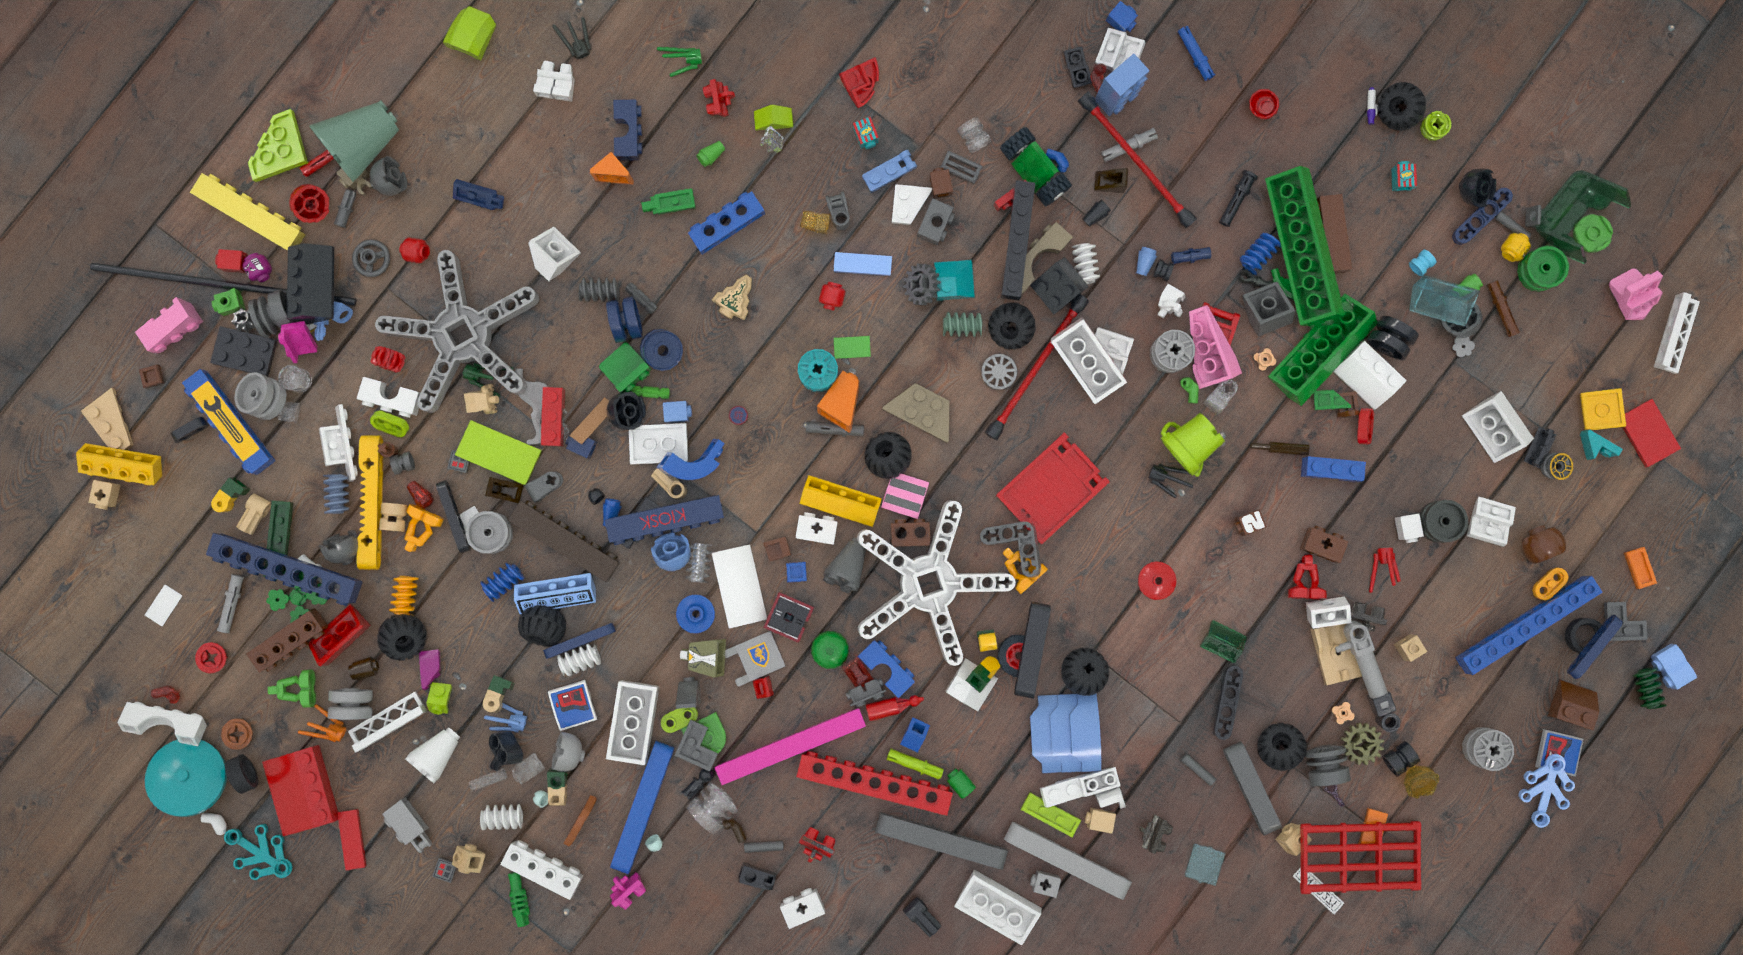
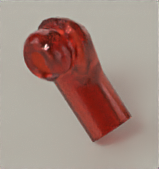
[1090,63,1107,93]
[151,685,180,704]

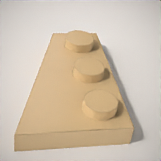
[81,388,133,450]

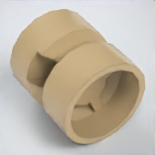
[379,503,407,532]

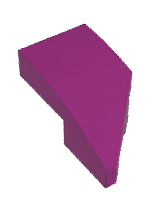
[419,649,441,690]

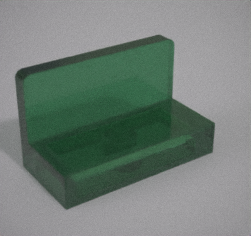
[1200,620,1246,663]

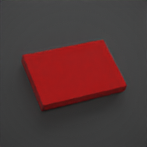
[1622,399,1681,468]

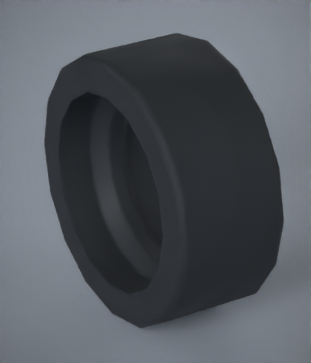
[1565,618,1602,654]
[225,754,258,794]

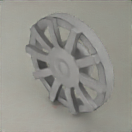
[981,354,1017,390]

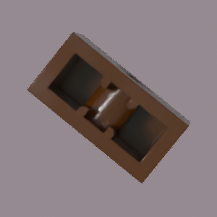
[1300,526,1348,563]

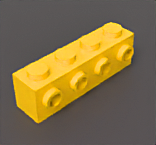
[76,443,162,485]
[799,475,882,527]

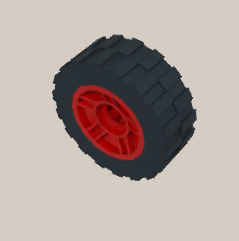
[997,634,1024,677]

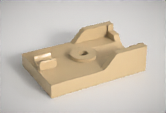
[1310,620,1362,685]

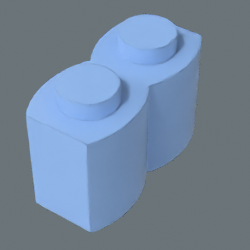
[1651,644,1697,690]

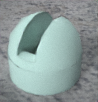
[533,790,548,808]
[645,834,662,852]

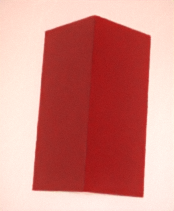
[309,604,371,667]

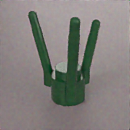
[463,363,513,397]

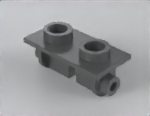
[845,678,886,708]

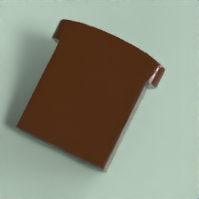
[1337,391,1360,418]

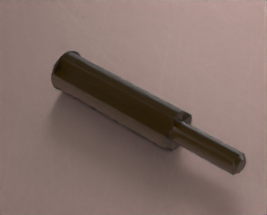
[1250,442,1310,456]

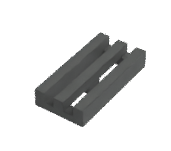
[940,151,983,184]

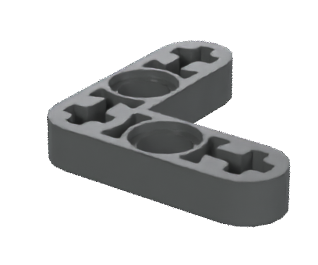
[980,522,1041,578]

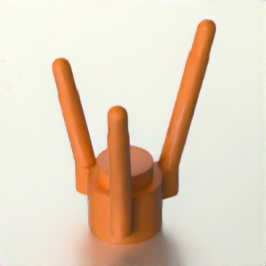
[298,704,347,742]

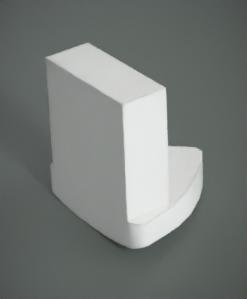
[1095,787,1126,809]

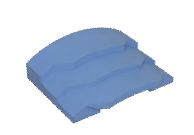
[1030,694,1101,773]

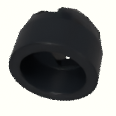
[588,488,605,505]

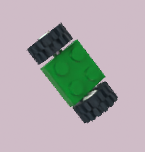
[1000,127,1072,207]

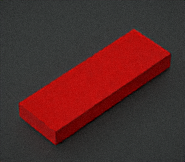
[337,809,367,870]

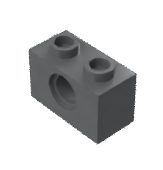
[917,198,955,246]

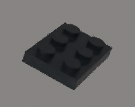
[210,326,278,377]

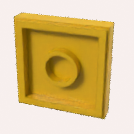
[1580,388,1626,430]

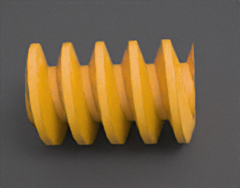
[389,575,419,616]

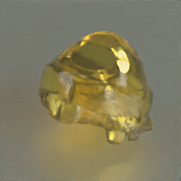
[1404,766,1440,799]

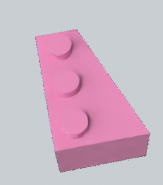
[135,297,203,353]

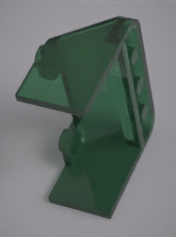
[1535,170,1631,264]

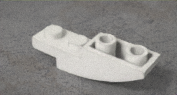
[1040,767,1120,807]

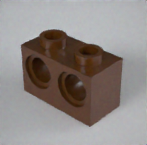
[891,519,930,547]

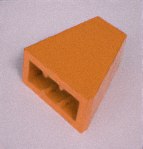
[817,371,859,433]

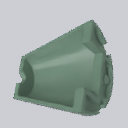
[309,100,399,182]

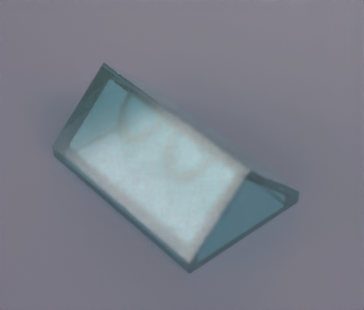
[1409,275,1480,326]

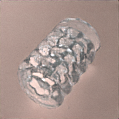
[685,543,712,583]

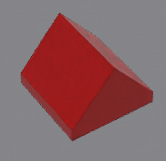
[753,676,774,699]

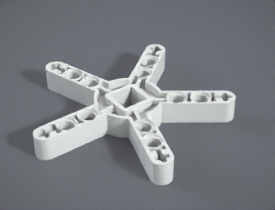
[857,500,1016,666]

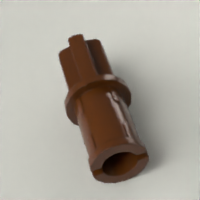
[377,442,398,457]

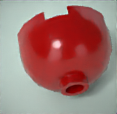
[289,184,329,223]

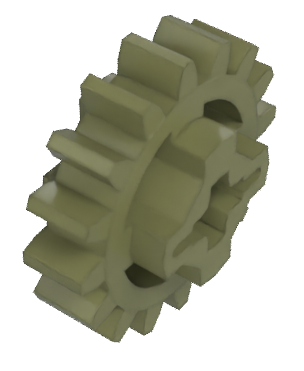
[1340,723,1384,765]

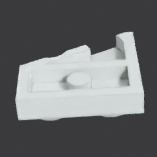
[892,184,932,225]

